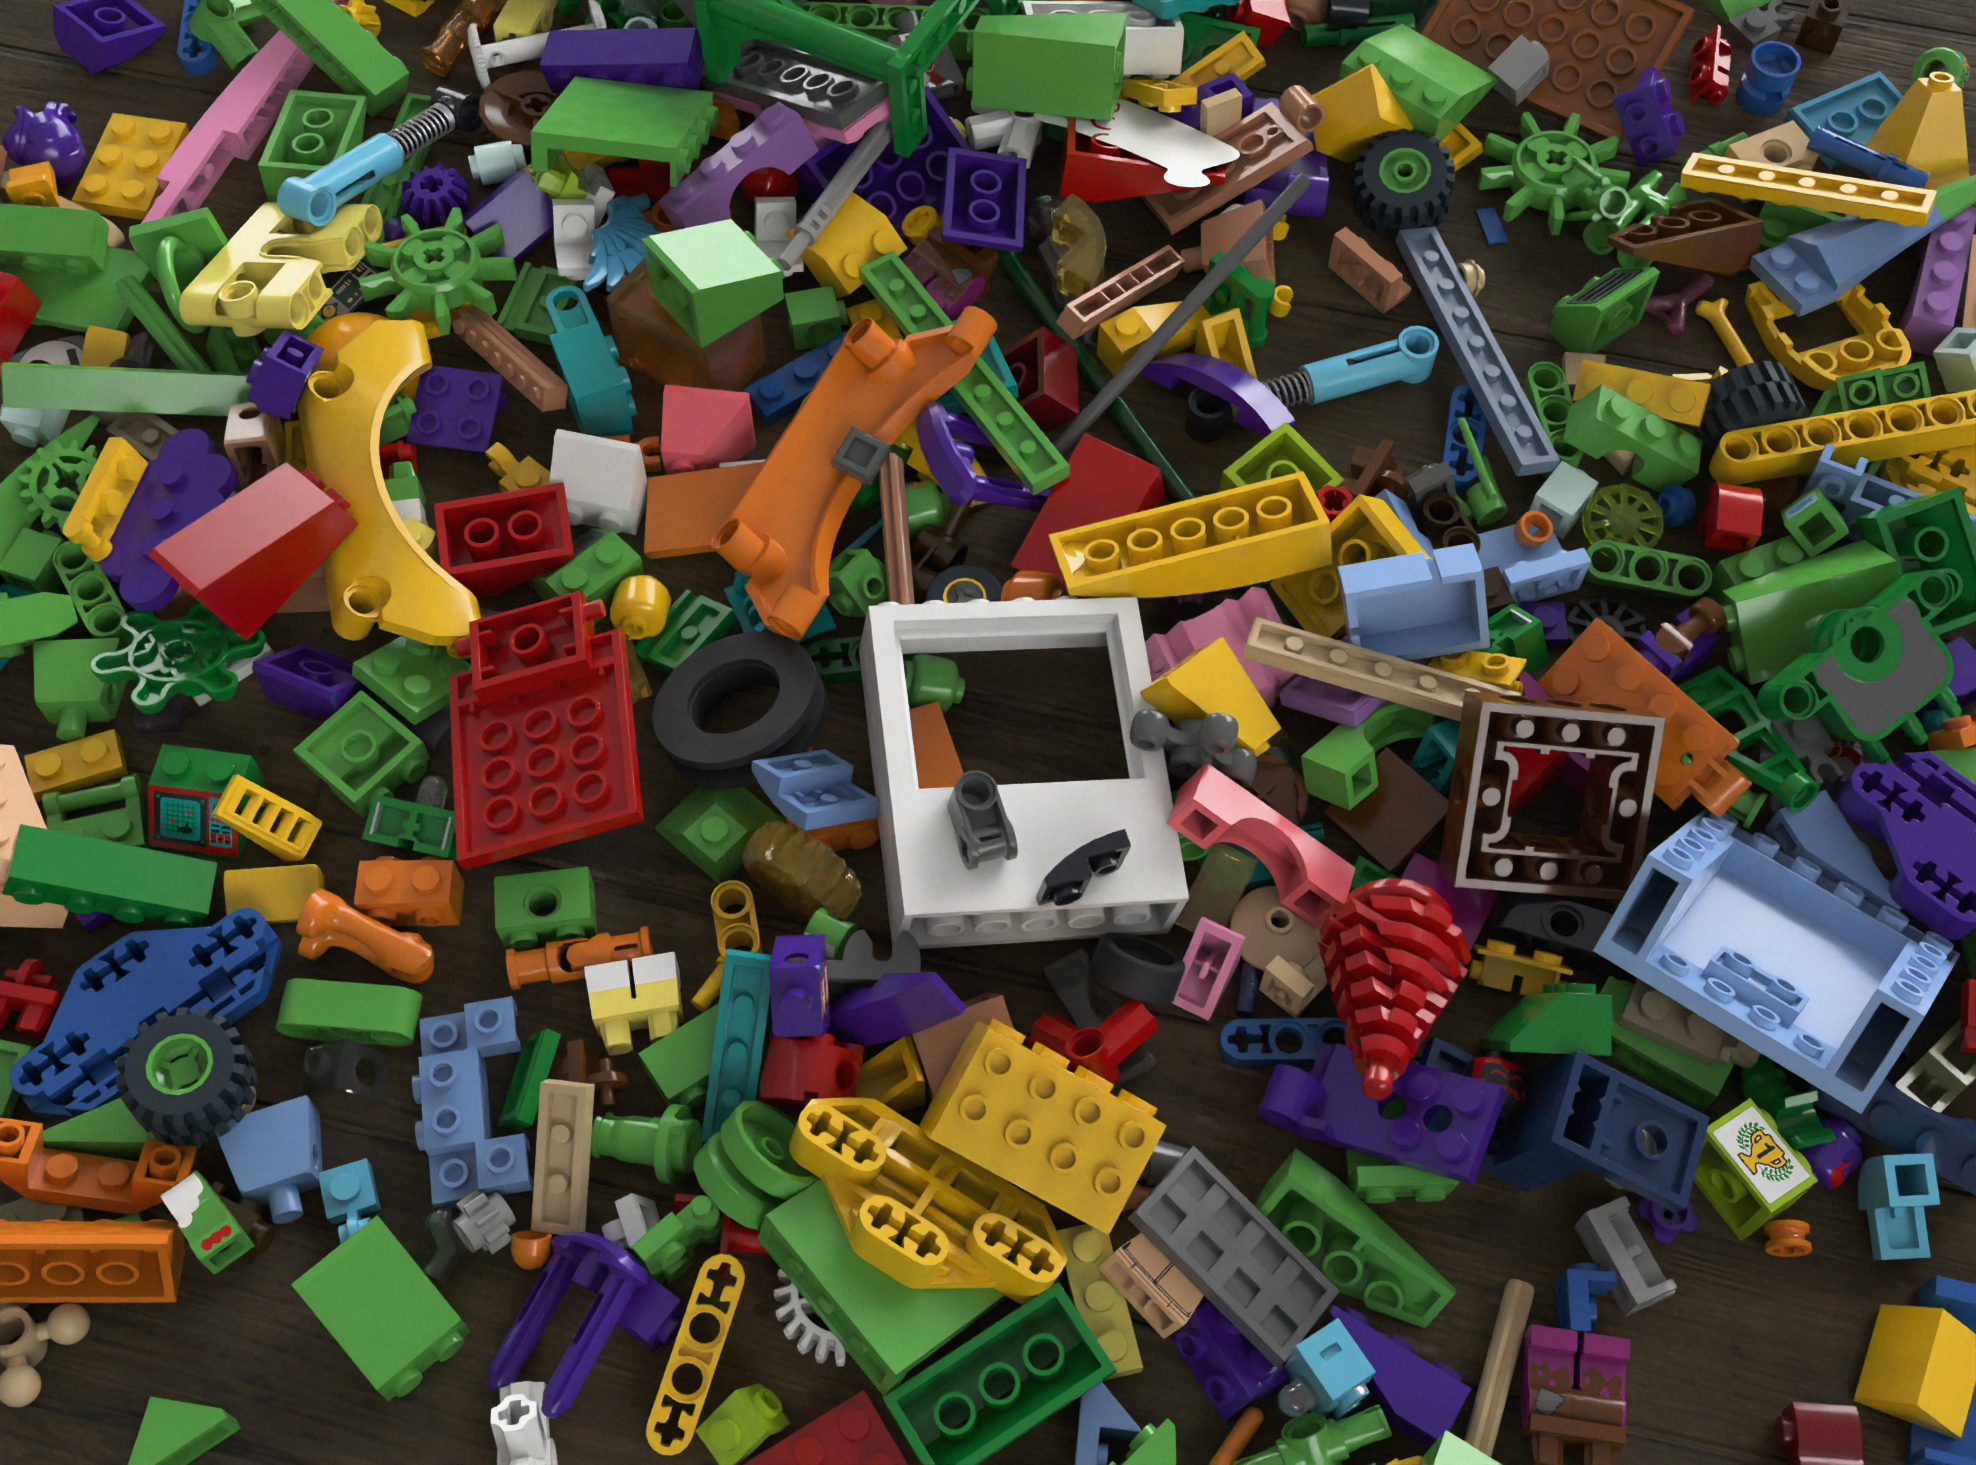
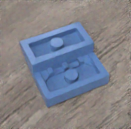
[751,749,880,831]

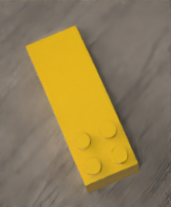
[1049,471,1333,598]

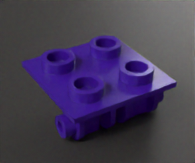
[406,365,507,453]

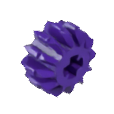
[401,163,469,229]

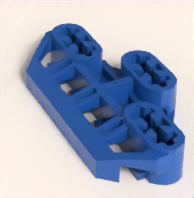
[10,908,284,1119]

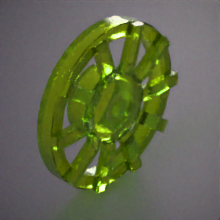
[1582,483,1664,556]

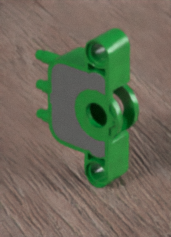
[1757,569,1962,764]

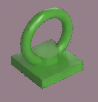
[129,207,229,334]

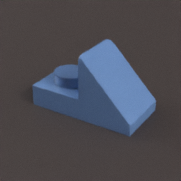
[1074,1382,1141,1465]

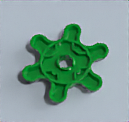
[90,601,266,714]

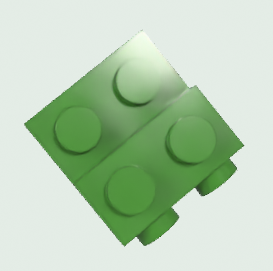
[293,690,430,819]

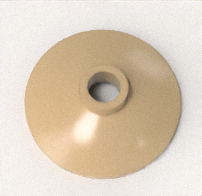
[1230,885,1323,971]

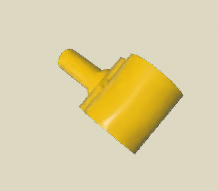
[691,880,763,1012]

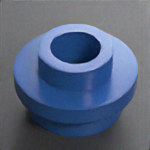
[1656,484,1696,527]

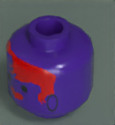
[1797,1115,1863,1189]

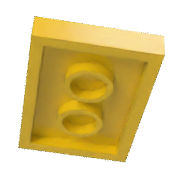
[72,113,190,220]

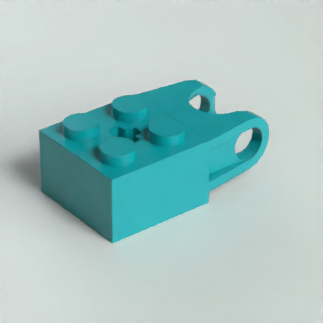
[545,285,637,437]

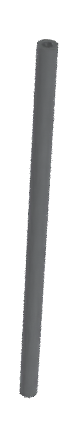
[1052,173,1312,457]

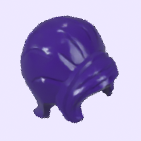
[2,101,86,186]

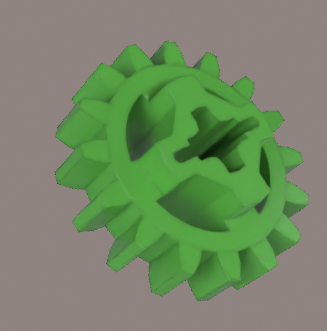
[18,440,98,534]

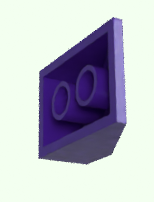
[939,147,1027,252]

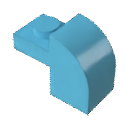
[1858,1153,1940,1260]

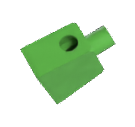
[33,638,128,742]

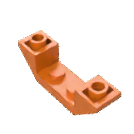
[0,1117,197,1215]

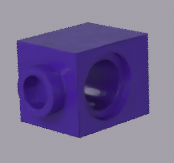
[616,1275,686,1354]

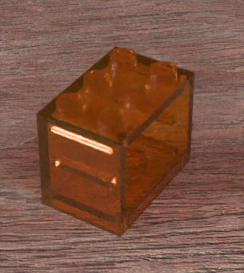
[606,258,767,392]

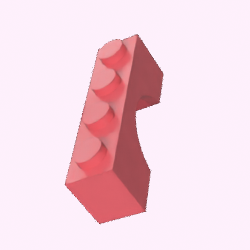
[1167,762,1355,929]

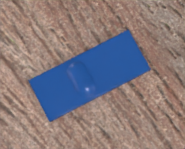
[1476,207,1508,245]

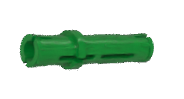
[1300,12,1415,49]

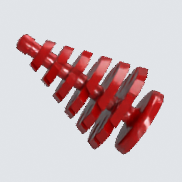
[1317,878,1472,1100]

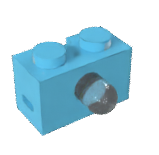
[1278,1318,1376,1421]

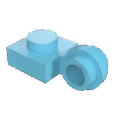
[318,1158,381,1244]

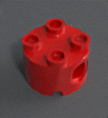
[758,1030,865,1114]

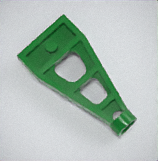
[1677,665,1819,812]

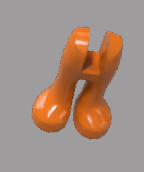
[296,889,434,985]

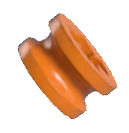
[1763,1219,1812,1257]

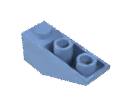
[1764,790,1902,911]

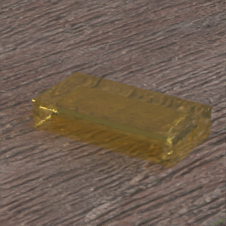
[1174,842,1259,933]

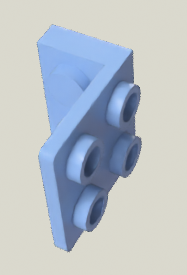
[1478,524,1591,606]

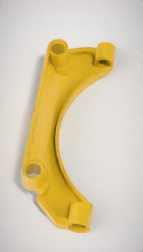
[297,320,482,659]

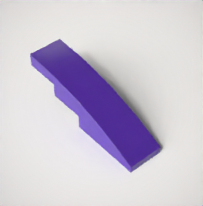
[826,972,966,1047]

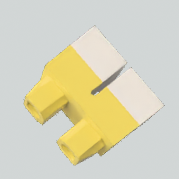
[584,952,684,1056]

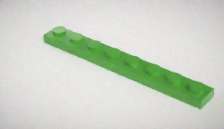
[859,251,1070,496]

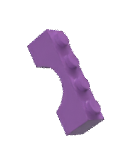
[658,102,819,230]
[1899,206,1976,357]

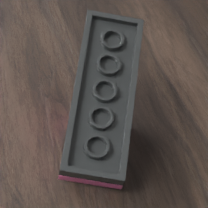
[701,39,891,169]

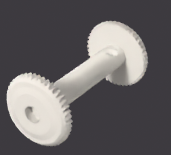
[467,0,608,90]

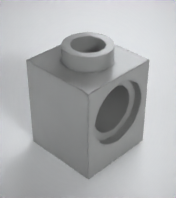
[1488,34,1550,107]

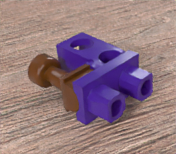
[1634,597,1727,684]

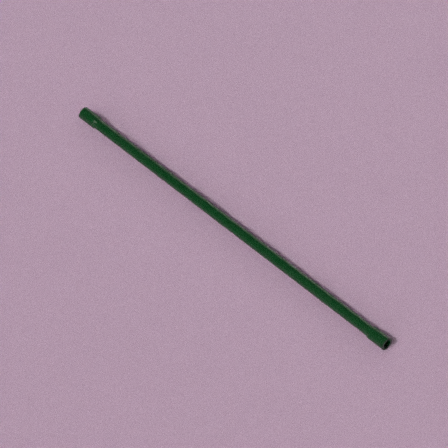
[993,248,1384,758]

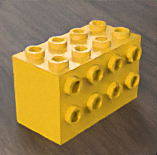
[919,1018,1167,1235]

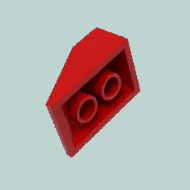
[434,482,575,599]

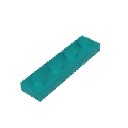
[702,949,772,1142]

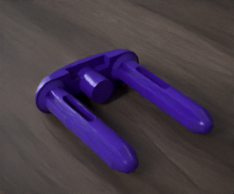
[916,402,1052,512]
[486,1232,649,1419]

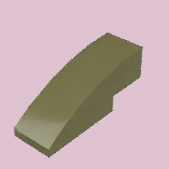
[1894,1019,1976,1113]

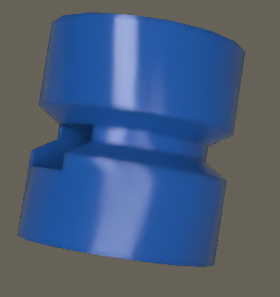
[1735,41,1801,116]

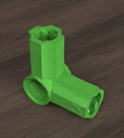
[188,0,266,74]

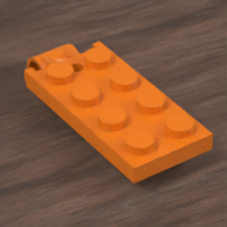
[1537,617,1753,818]

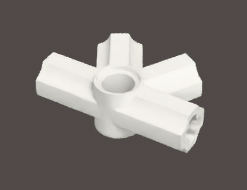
[965,101,1043,169]
[491,1381,558,1465]

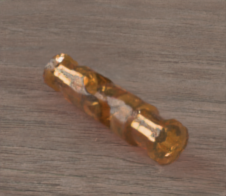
[419,0,507,76]

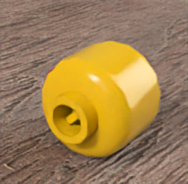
[609,575,671,640]

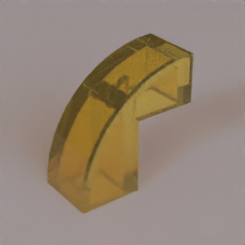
[1052,193,1106,300]

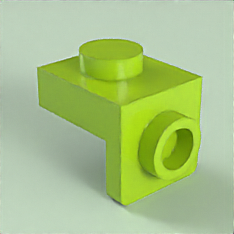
[695,1383,790,1465]

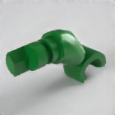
[1735,1053,1836,1150]

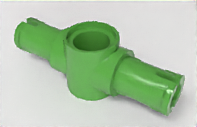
[1233,1404,1392,1465]

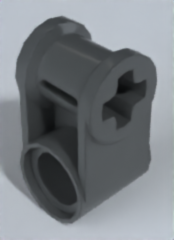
[947,770,1018,870]

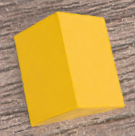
[1312,63,1414,163]
[1853,1304,1976,1441]

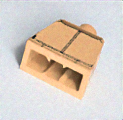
[1097,1233,1204,1339]

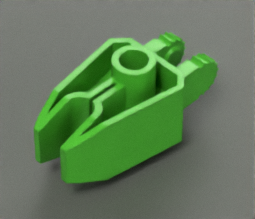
[0,592,78,660]

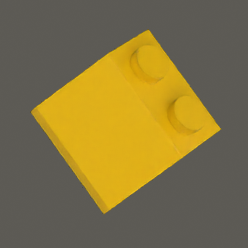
[785,192,908,299]

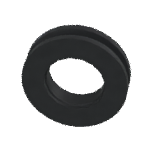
[652,632,828,789]

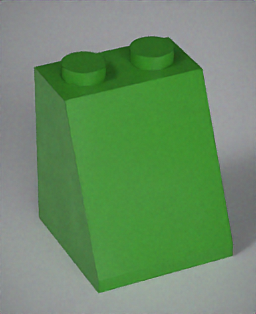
[642,219,785,349]
[291,1215,471,1402]

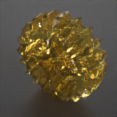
[741,820,862,921]

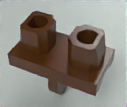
[1341,439,1409,501]
[549,1039,628,1127]

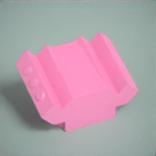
[1145,586,1299,729]

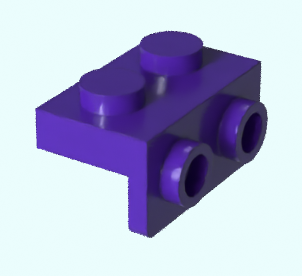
[1613,66,1684,165]
[1170,1301,1291,1420]

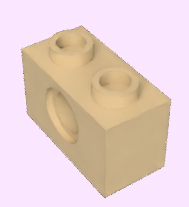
[1724,120,1819,204]

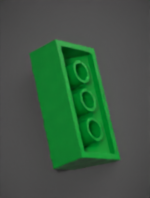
[882,1282,1117,1465]

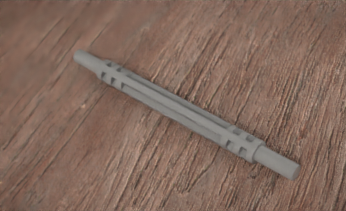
[777,72,930,271]

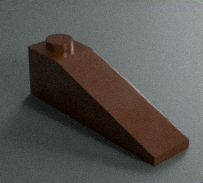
[1607,197,1764,276]

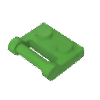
[42,773,150,849]

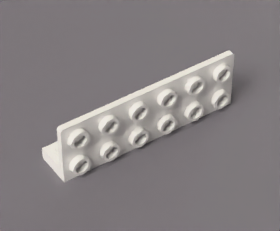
[552,197,804,280]

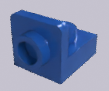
[1554,1263,1617,1340]

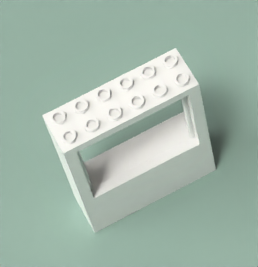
[859,596,1189,949]

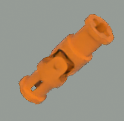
[506,926,654,991]

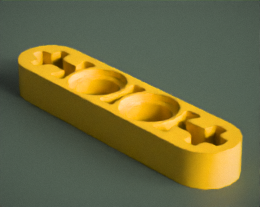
[646,1253,745,1456]

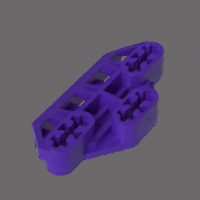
[1836,752,1976,940]

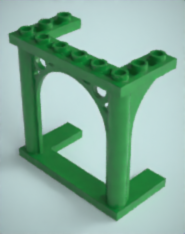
[693,0,1022,158]

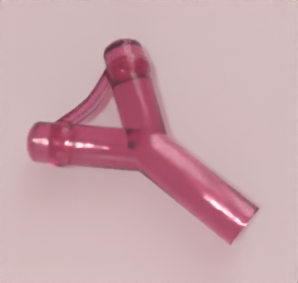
[1644,273,1714,337]

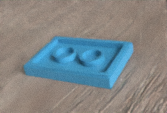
[1784,71,1903,170]

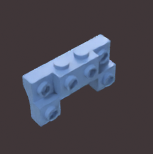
[1799,443,1976,542]
[412,996,534,1212]

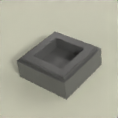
[831,426,891,486]

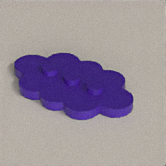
[98,428,238,612]

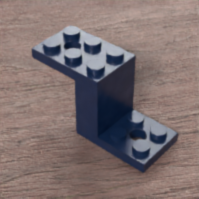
[1403,1037,1710,1213]

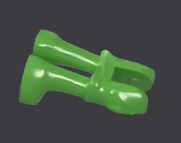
[1583,169,1688,268]

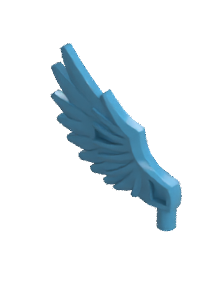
[583,193,660,292]

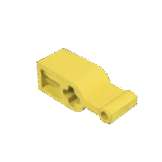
[493,0,559,60]

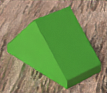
[128,1396,241,1465]

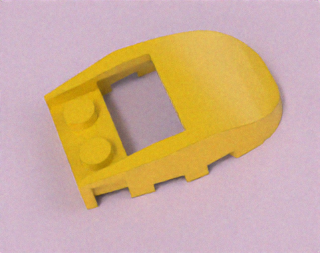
[1745,281,1911,391]

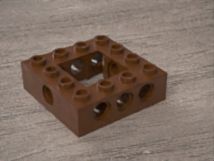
[1438,691,1666,900]

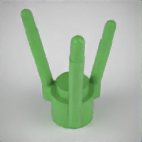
[1564,155,1633,222]
[1422,417,1508,526]

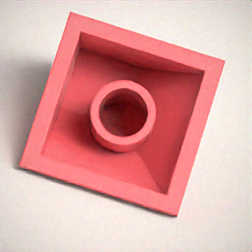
[661,385,756,475]

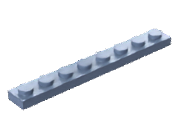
[1395,226,1560,476]

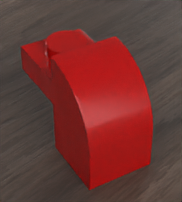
[1696,482,1763,553]

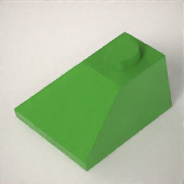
[655,785,784,884]

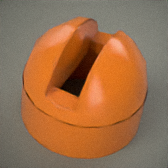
[1514,511,1553,548]
[511,1230,552,1271]

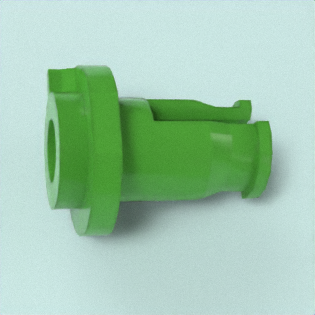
[591,1104,702,1185]

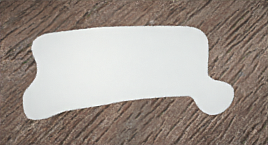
[1033,98,1240,187]

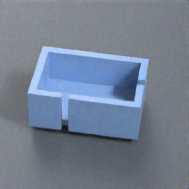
[1338,543,1490,661]

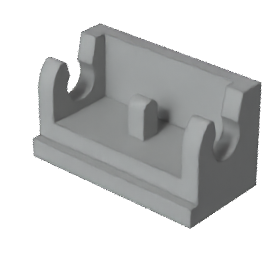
[1574,1196,1678,1317]

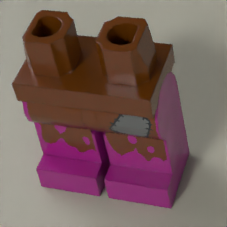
[902,227,999,321]
[1519,1324,1631,1465]

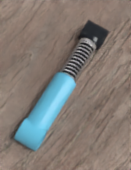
[277,85,482,227]
[1185,326,1439,443]

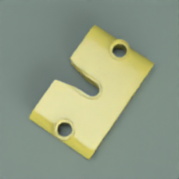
[179,202,383,337]

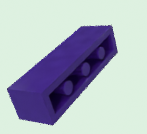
[539,28,705,93]

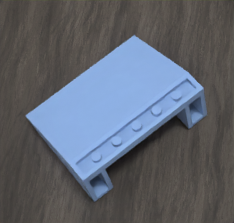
[1593,808,1960,1114]

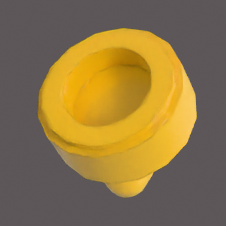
[902,205,941,245]

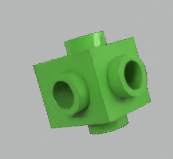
[829,549,888,617]

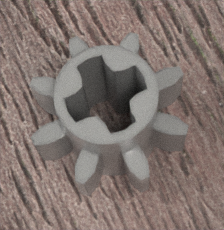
[452,1190,516,1255]

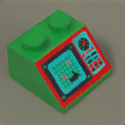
[148,744,266,861]

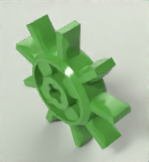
[1477,112,1630,235]
[358,207,517,335]

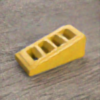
[211,774,322,862]

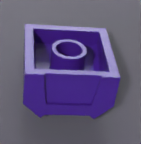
[53,0,169,75]

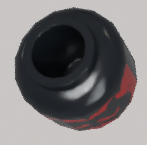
[1463,1050,1528,1128]

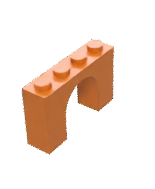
[781,702,964,863]

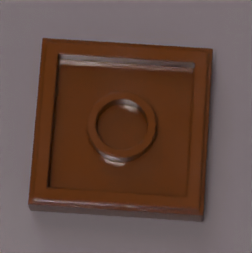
[1324,747,1448,874]

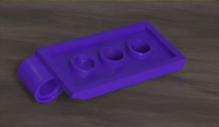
[1244,98,1329,218]
[1257,1043,1507,1185]

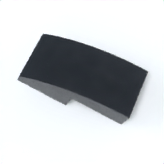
[1036,829,1131,906]

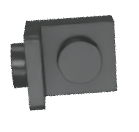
[1405,461,1456,517]

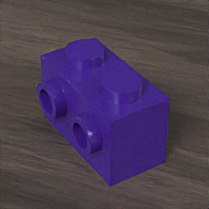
[245,330,324,419]

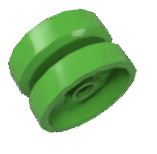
[693,1100,820,1231]

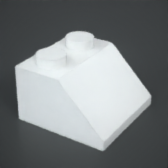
[549,429,648,535]

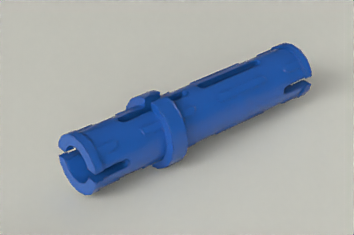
[1806,125,1930,189]

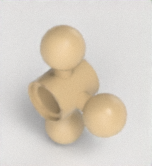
[0,1303,90,1408]

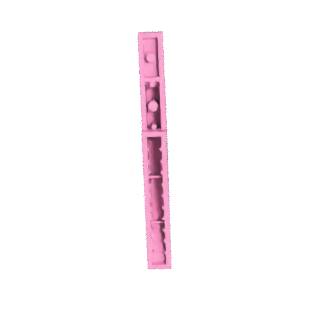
[130,0,349,252]

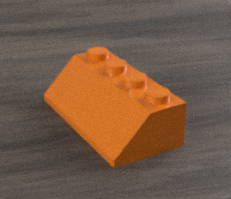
[0,1219,185,1303]

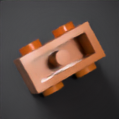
[354,855,464,927]

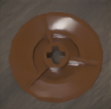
[479,70,561,151]

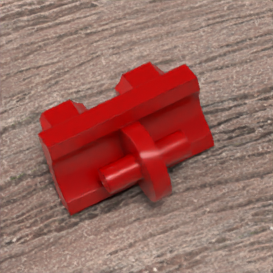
[0,958,61,1040]

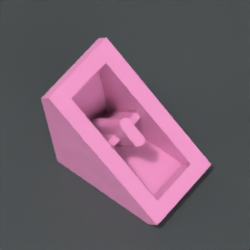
[1171,916,1246,1021]

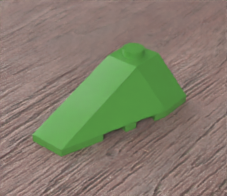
[1254,1148,1456,1328]

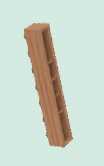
[1056,244,1186,340]
[453,307,568,412]

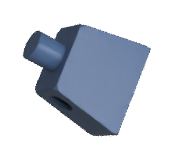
[215,1095,322,1224]

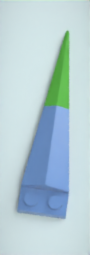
[1749,175,1976,317]

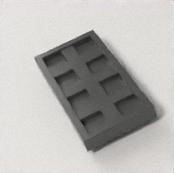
[1127,1145,1339,1367]

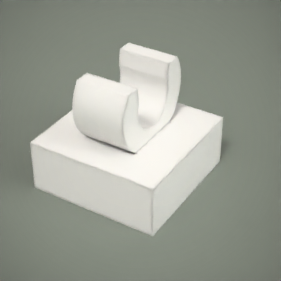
[602,1193,660,1249]

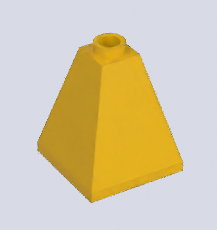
[1865,72,1970,190]

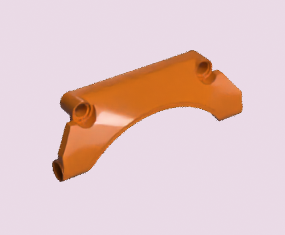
[711,306,997,640]

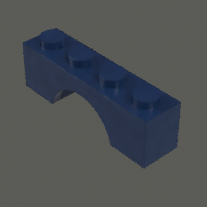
[1804,1078,1976,1195]

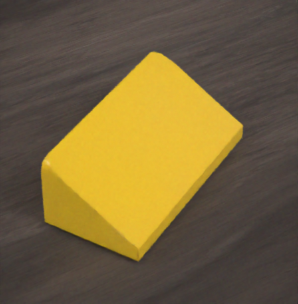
[223,864,325,924]

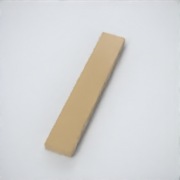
[1242,616,1521,722]

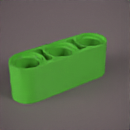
[1522,361,1584,479]
[52,540,133,648]
[1584,540,1712,601]
[275,978,423,1047]

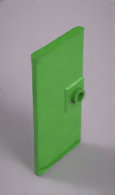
[0,246,156,332]

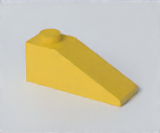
[1097,301,1211,376]

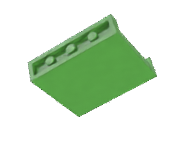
[530,76,719,188]
[757,1146,1015,1396]

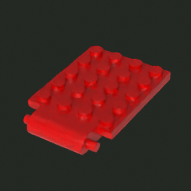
[449,591,644,870]

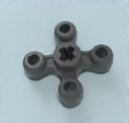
[1130,709,1257,788]

